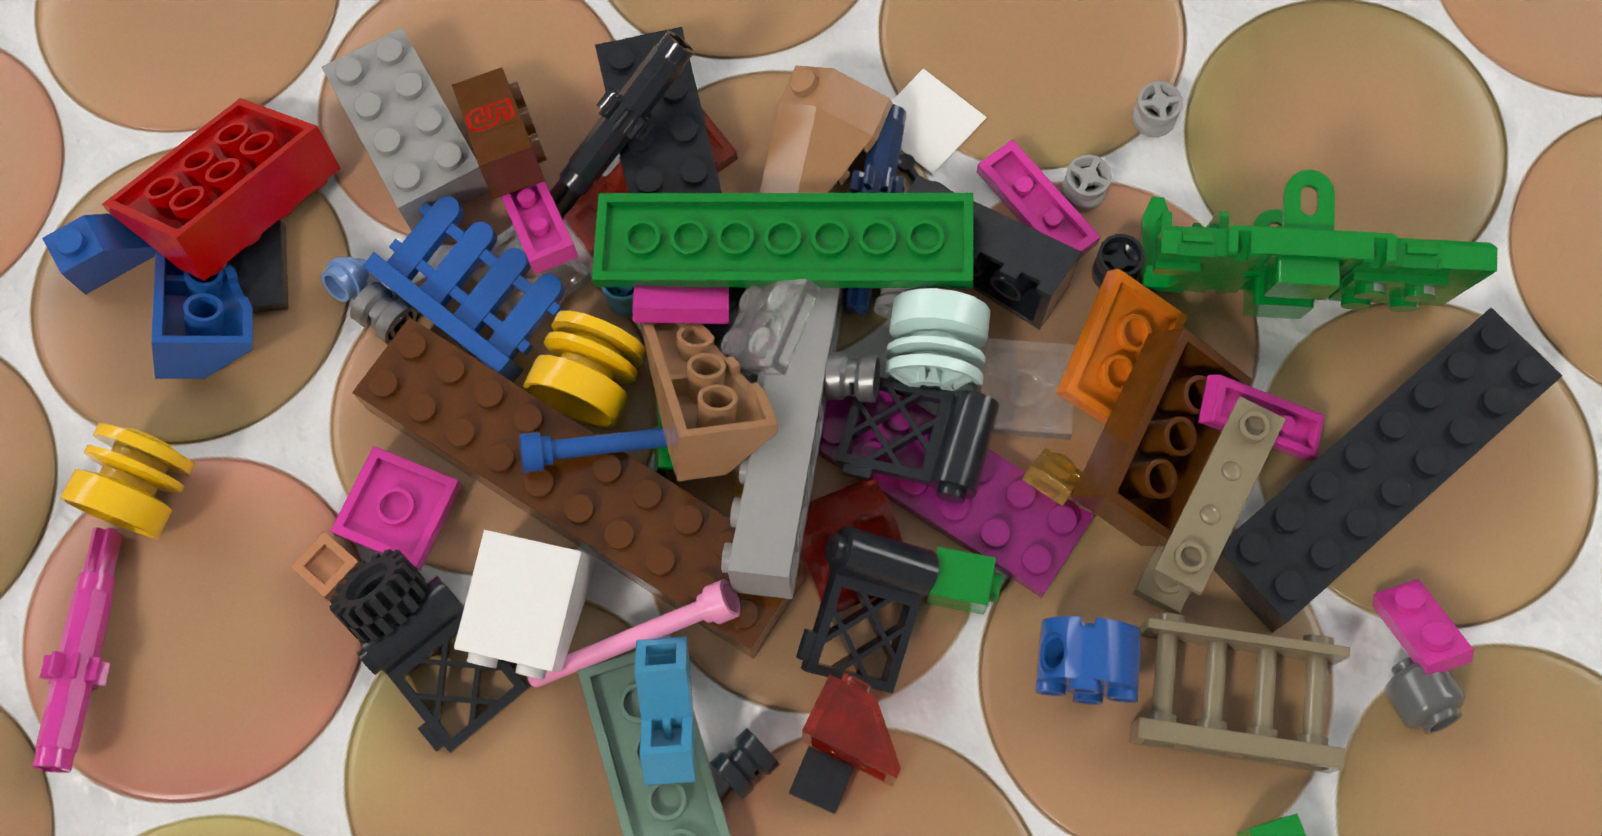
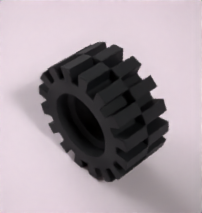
[329,549,427,642]

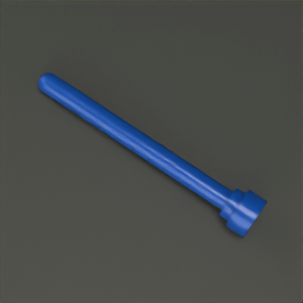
[519,428,667,473]

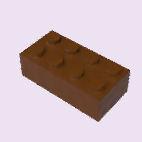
[1071,327,1253,546]

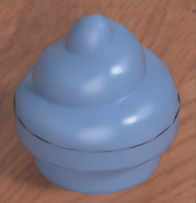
[321,257,369,302]

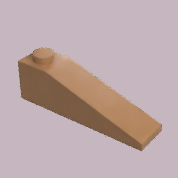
[759,65,893,193]
[640,323,778,481]

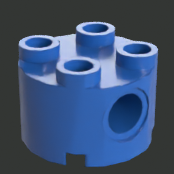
[1035,616,1141,705]

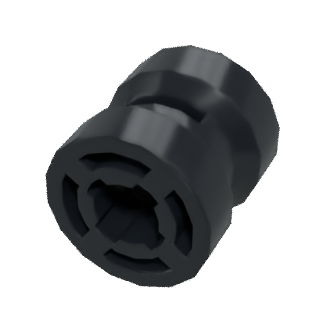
[1091,234,1145,288]
[709,728,780,800]

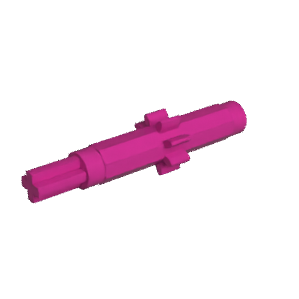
[32,527,123,773]

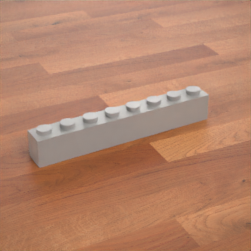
[721,288,846,599]

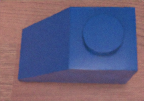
[42,214,156,295]

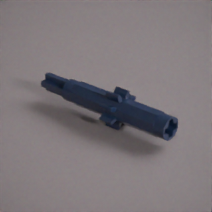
[843,104,907,316]

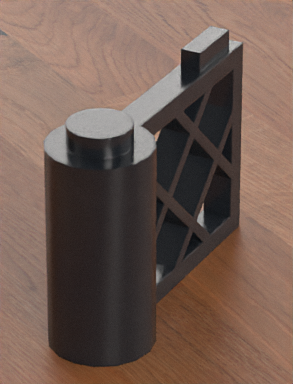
[835,377,1000,504]
[796,526,939,694]
[357,576,529,753]

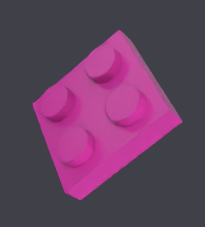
[330,446,462,571]

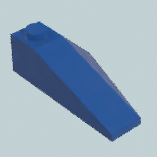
[151,250,253,379]

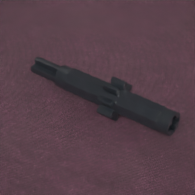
[550,31,695,220]

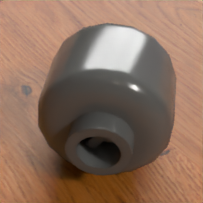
[1385,657,1465,734]

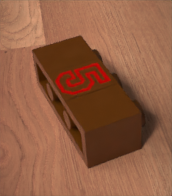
[452,67,547,199]

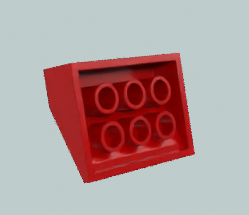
[102,98,341,281]

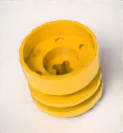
[523,310,647,428]
[60,423,195,540]

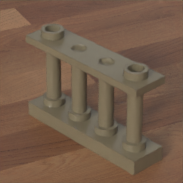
[1133,396,1286,614]
[1129,613,1350,773]

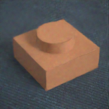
[290,531,360,601]

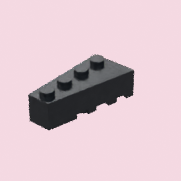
[906,175,1082,330]

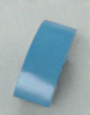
[634,636,696,786]

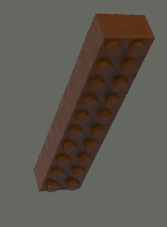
[352,317,806,659]

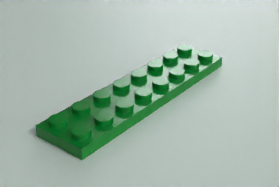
[592,193,973,288]

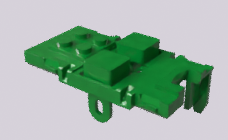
[1139,169,1498,319]

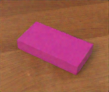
[633,285,729,324]

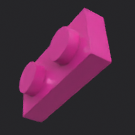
[1372,579,1474,675]

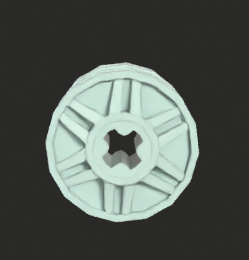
[883,288,991,393]

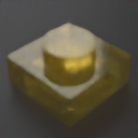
[1022,447,1083,506]

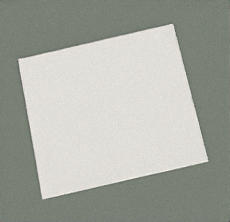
[892,68,987,174]

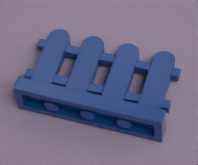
[362,196,565,383]

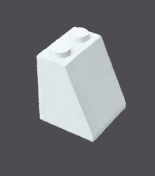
[454,530,598,680]

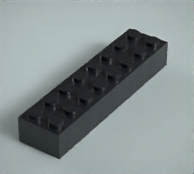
[1213,307,1563,633]

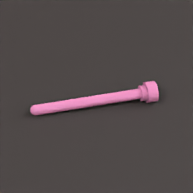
[527,579,741,687]

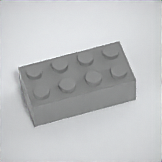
[322,27,489,231]

